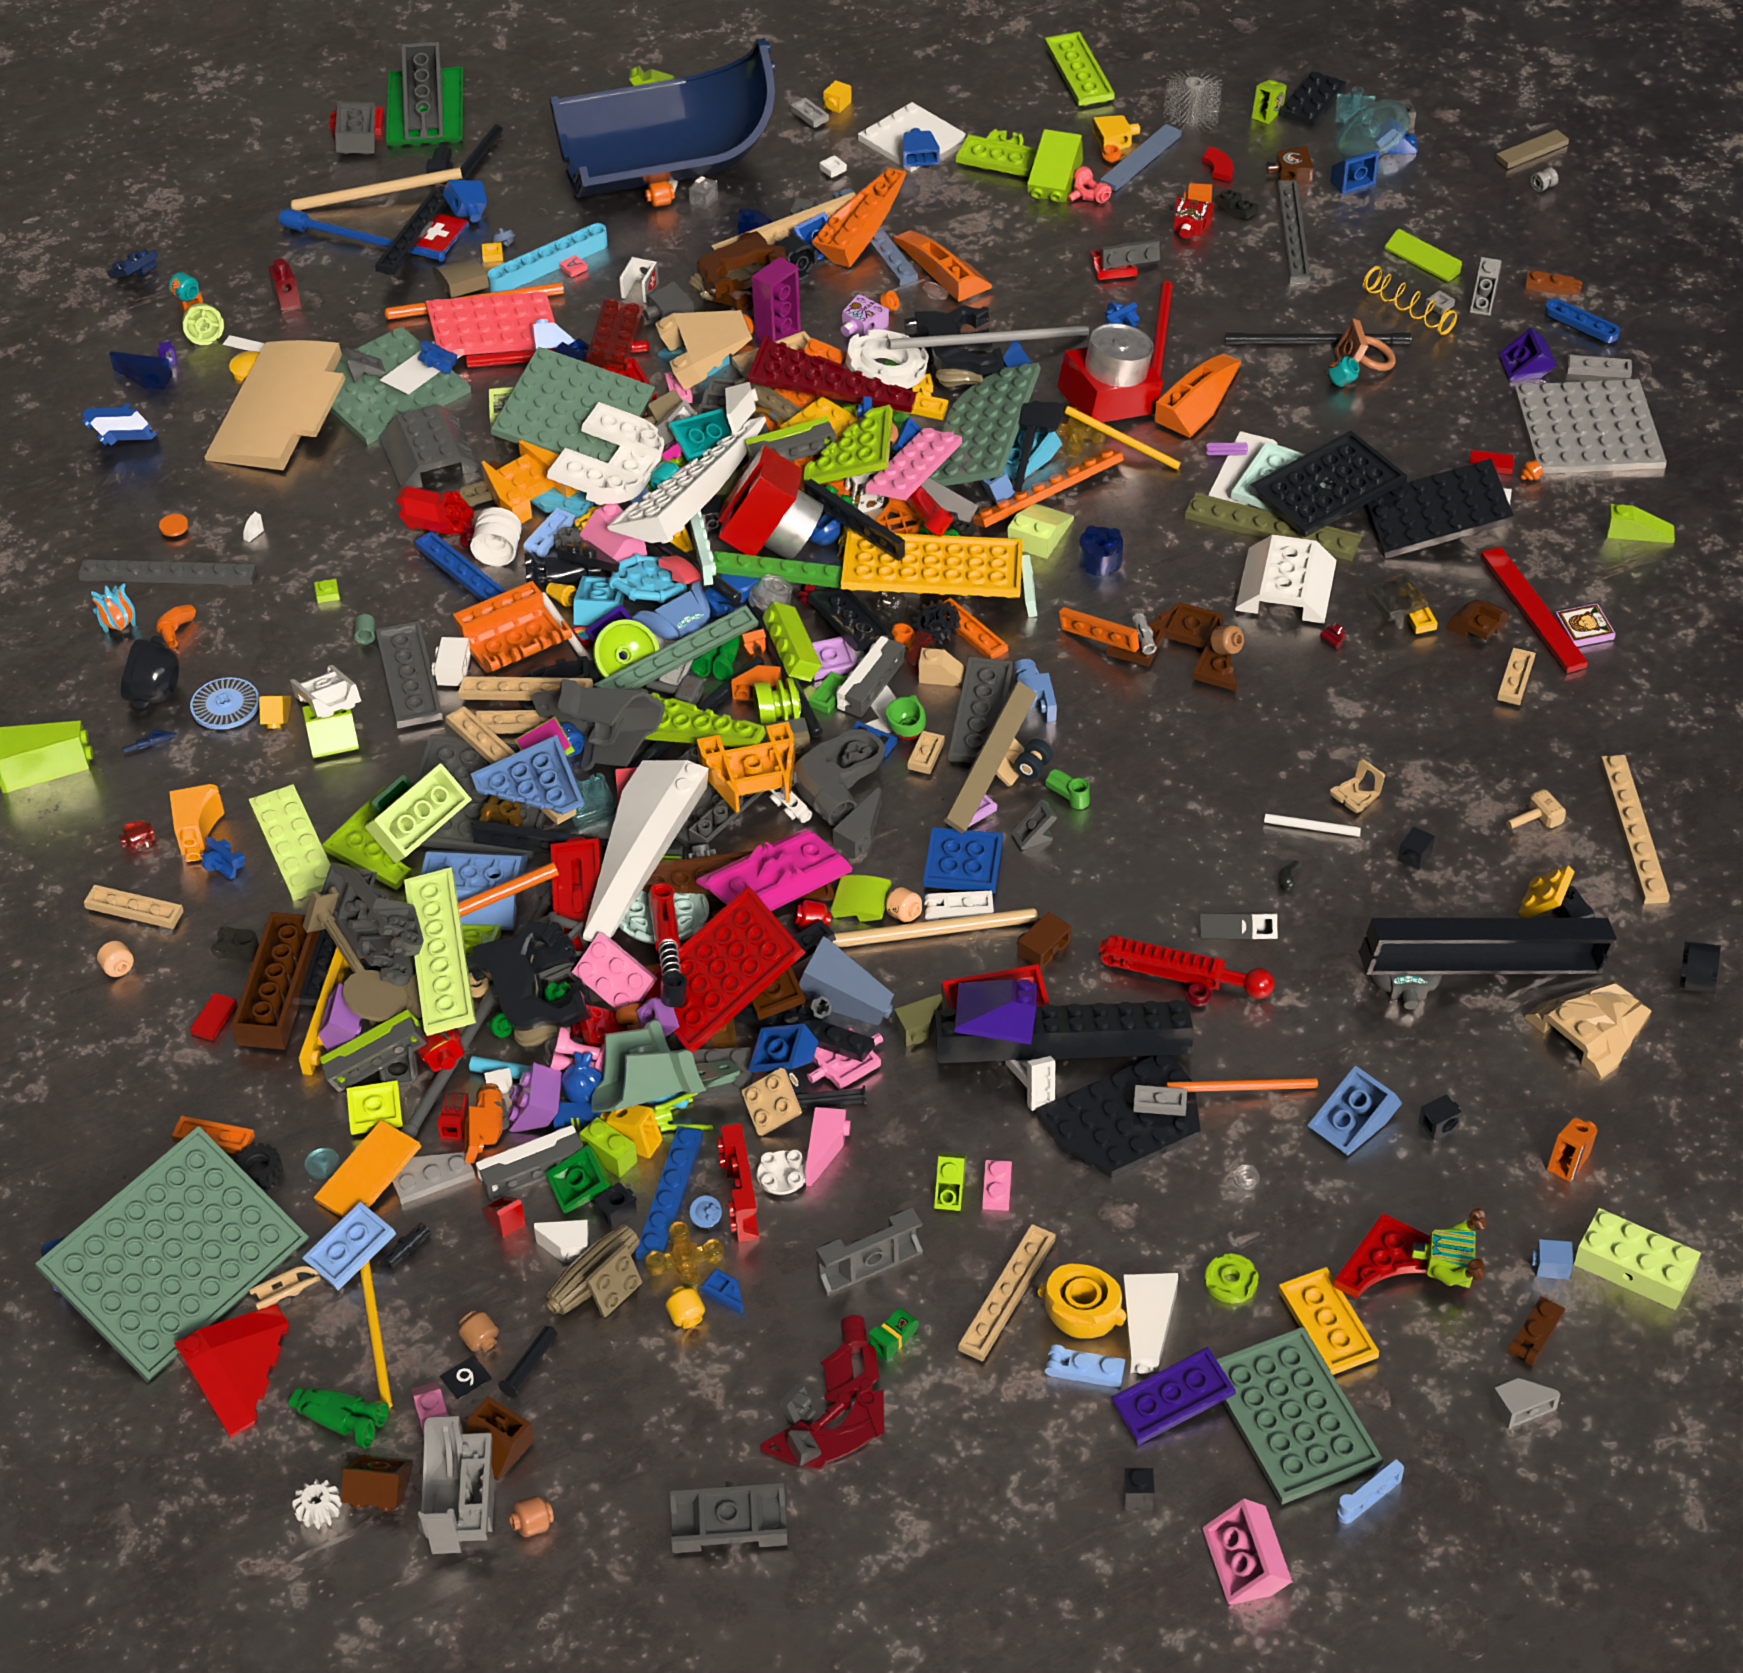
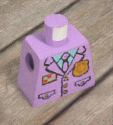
[841,294,889,337]

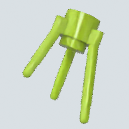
[651,1093,713,1132]

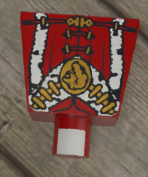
[1174,197,1214,238]

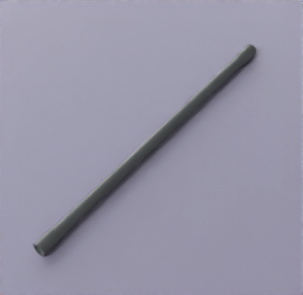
[401,885,553,1139]

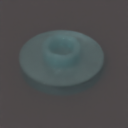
[305,1148,340,1179]

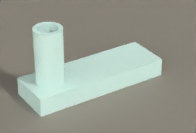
[1021,554,1037,617]

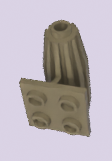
[545,1224,643,1318]

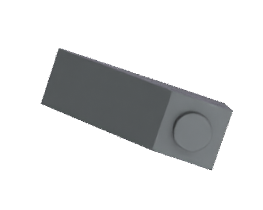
[833,788,882,858]

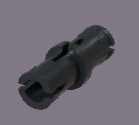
[381,1222,431,1270]

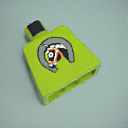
[1252,80,1287,124]

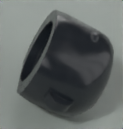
[120,635,179,709]

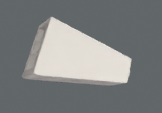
[1123,1273,1178,1375]

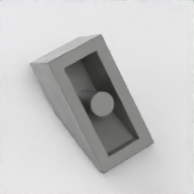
[655,400,697,446]
[1491,1378,1561,1429]

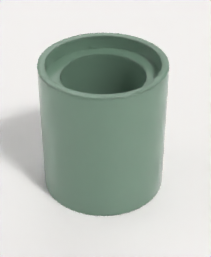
[355,614,375,644]

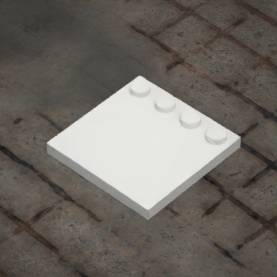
[858,102,965,172]

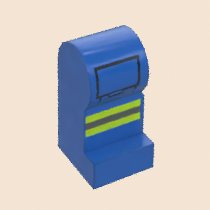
[553,1102,602,1131]

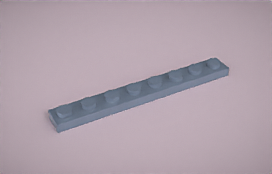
[833,188,918,286]

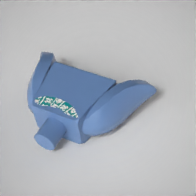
[632,580,711,641]

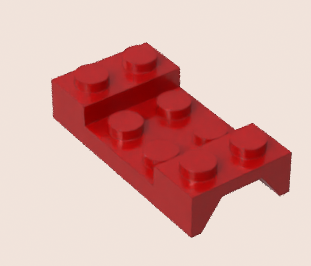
[717,1123,759,1242]

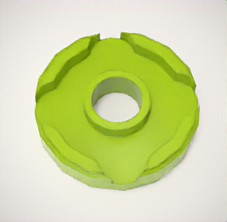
[1204,1253,1259,1304]

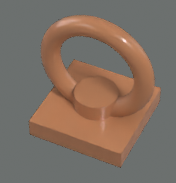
[1334,318,1396,371]

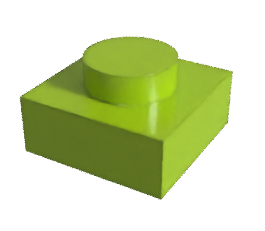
[314,579,340,603]

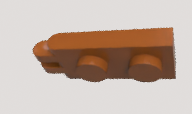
[1525,271,1582,295]

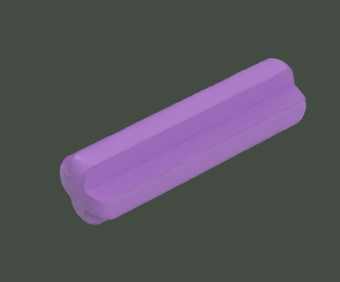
[1206,442,1248,456]

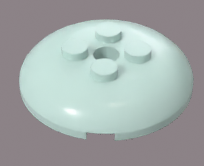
[619,891,709,944]

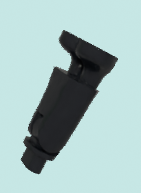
[524,552,601,586]

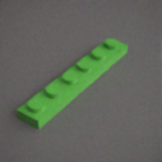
[713,551,843,588]

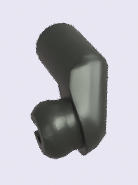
[1278,860,1302,891]

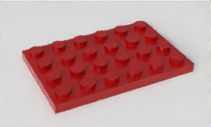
[645,886,806,1053]

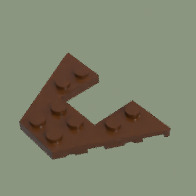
[1106,602,1237,691]

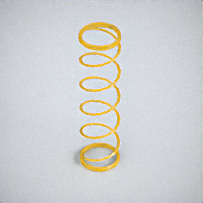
[1363,266,1457,335]

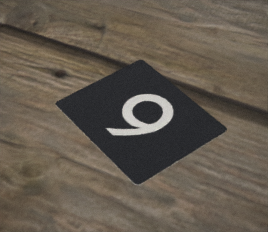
[440,1355,492,1399]

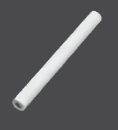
[1264,814,1361,837]

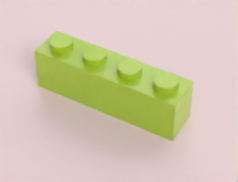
[762,601,822,682]

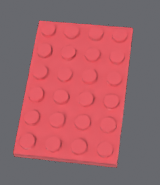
[426,292,555,356]

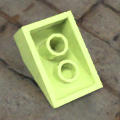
[1008,504,1074,559]

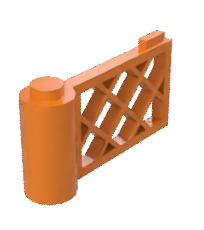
[875,497,923,534]

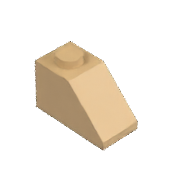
[919,648,966,687]

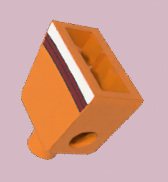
[1547,1118,1598,1182]

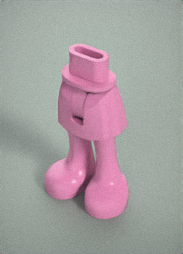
[549,1027,605,1074]

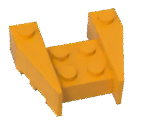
[481,440,580,524]
[696,722,795,813]

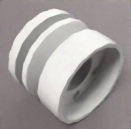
[470,507,522,566]

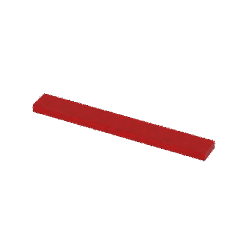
[1480,547,1588,673]

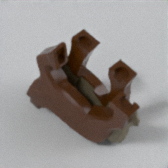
[688,231,787,312]

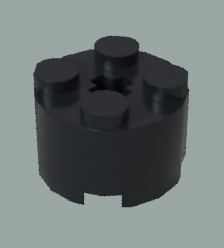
[774,234,818,281]
[1679,941,1721,994]

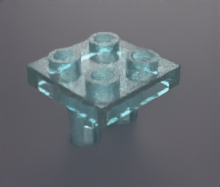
[570,773,618,827]

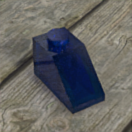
[737,209,773,235]

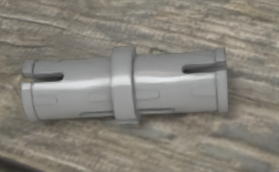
[1131,613,1157,655]

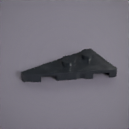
[558,540,620,573]

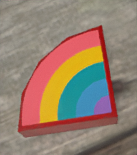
[572,626,592,647]

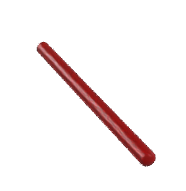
[1150,281,1173,377]
[466,340,650,368]

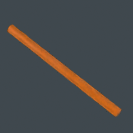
[1165,1078,1318,1092]

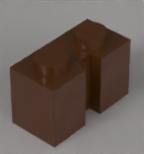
[1017,912,1072,970]

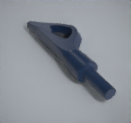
[122,730,177,753]

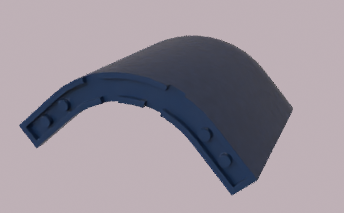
[549,38,775,198]

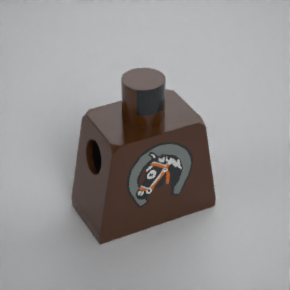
[1266,146,1314,184]

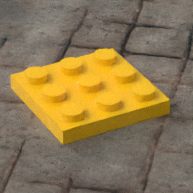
[780,397,858,457]

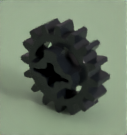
[912,599,961,646]

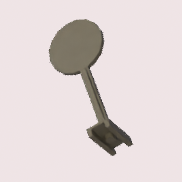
[303,887,408,1021]

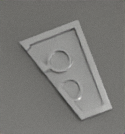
[392,1152,475,1205]

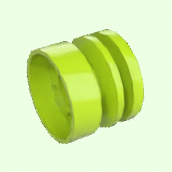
[752,677,801,725]

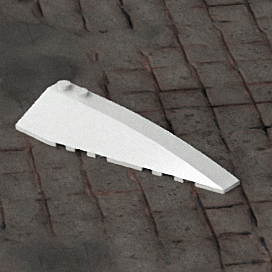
[607,416,766,544]
[583,760,709,942]

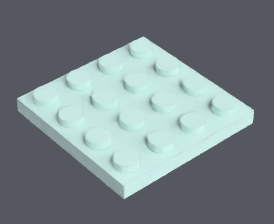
[1231,442,1337,512]

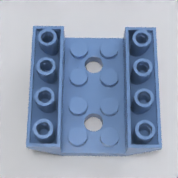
[421,850,528,930]

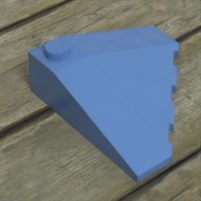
[471,735,585,814]

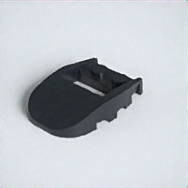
[518,656,605,710]

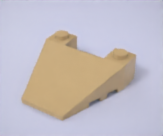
[655,310,752,390]

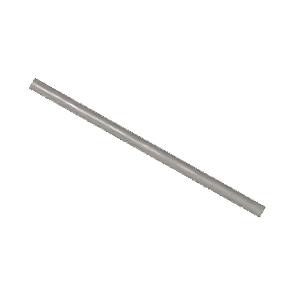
[886,326,1089,350]

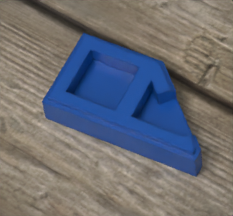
[700,1268,744,1315]

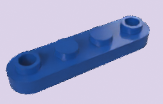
[1545,299,1620,343]

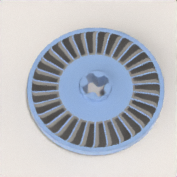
[190,677,259,730]

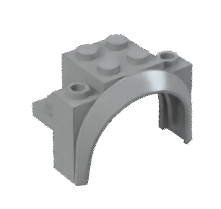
[418,1416,495,1554]

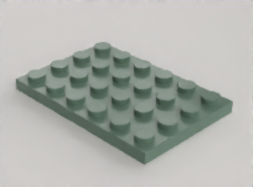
[1216,1327,1383,1505]

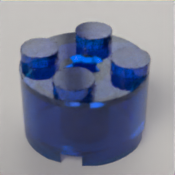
[1078,526,1123,576]

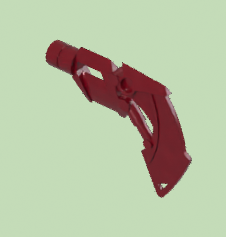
[760,1315,884,1470]

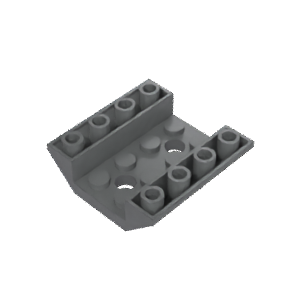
[675,744,765,849]

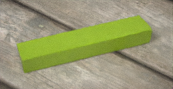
[1384,229,1462,282]

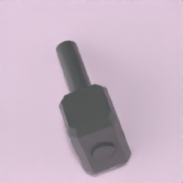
[647,675,704,705]

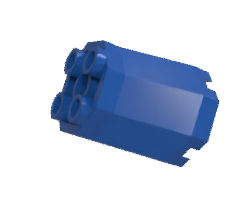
[82,402,157,446]

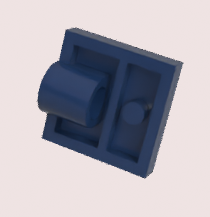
[107,249,159,279]

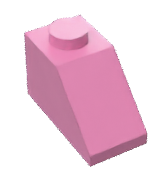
[411,1381,448,1436]

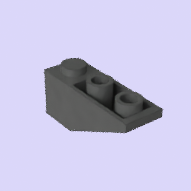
[1200,912,1278,939]

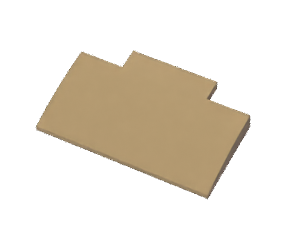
[204,340,345,470]

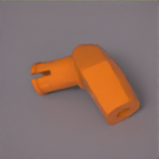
[156,604,196,649]

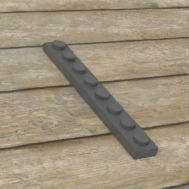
[78,559,257,585]

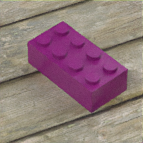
[752,257,801,344]

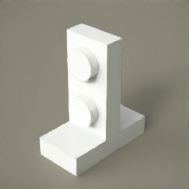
[1005,1056,1055,1110]

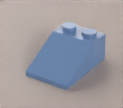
[1307,1065,1402,1156]

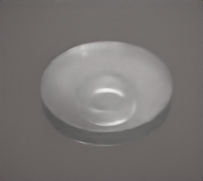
[923,282,949,300]

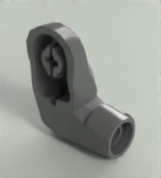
[793,729,885,827]

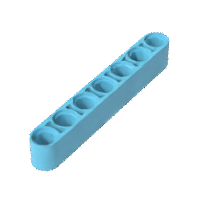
[487,223,608,292]

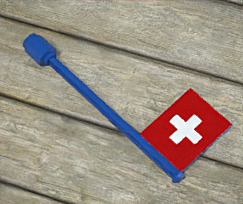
[279,208,469,262]

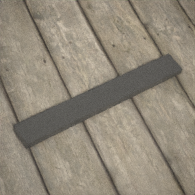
[1277,180,1310,283]

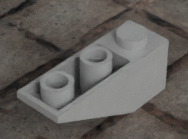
[1470,257,1502,317]

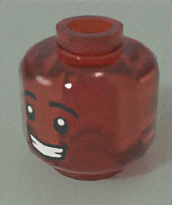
[119,819,156,854]

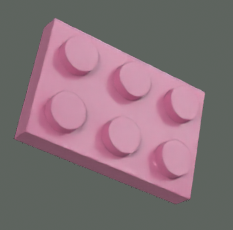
[572,932,658,1011]

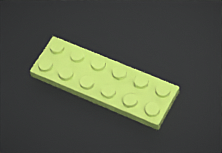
[249,784,331,901]

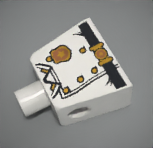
[845,471,884,513]

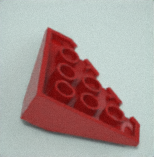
[174,1304,290,1438]

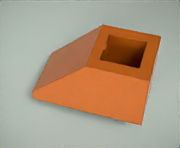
[731,665,782,700]

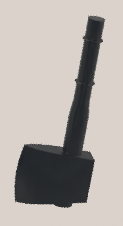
[1013,401,1063,492]

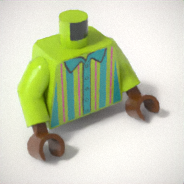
[1412,1208,1487,1288]

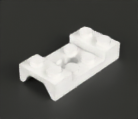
[290,665,361,718]

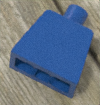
[903,128,940,167]
[442,180,487,222]

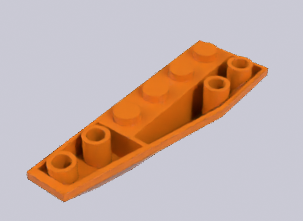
[812,168,906,268]
[893,230,992,302]
[1155,353,1241,438]

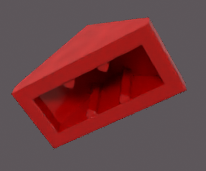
[482,1196,526,1238]

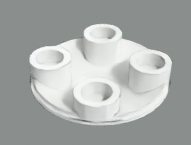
[757,1150,806,1195]

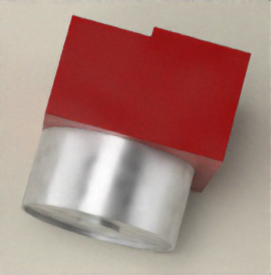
[1057,323,1163,422]
[718,445,823,560]

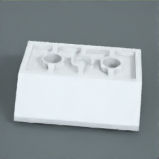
[1235,535,1336,623]

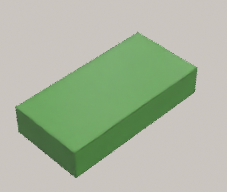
[808,671,847,714]

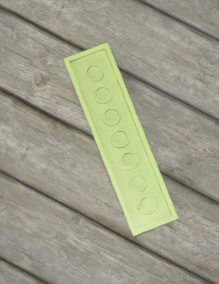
[404,867,476,1036]

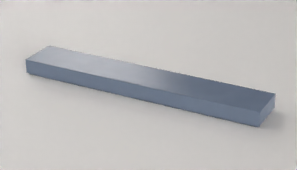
[1100,124,1182,191]

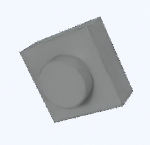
[1425,291,1455,315]

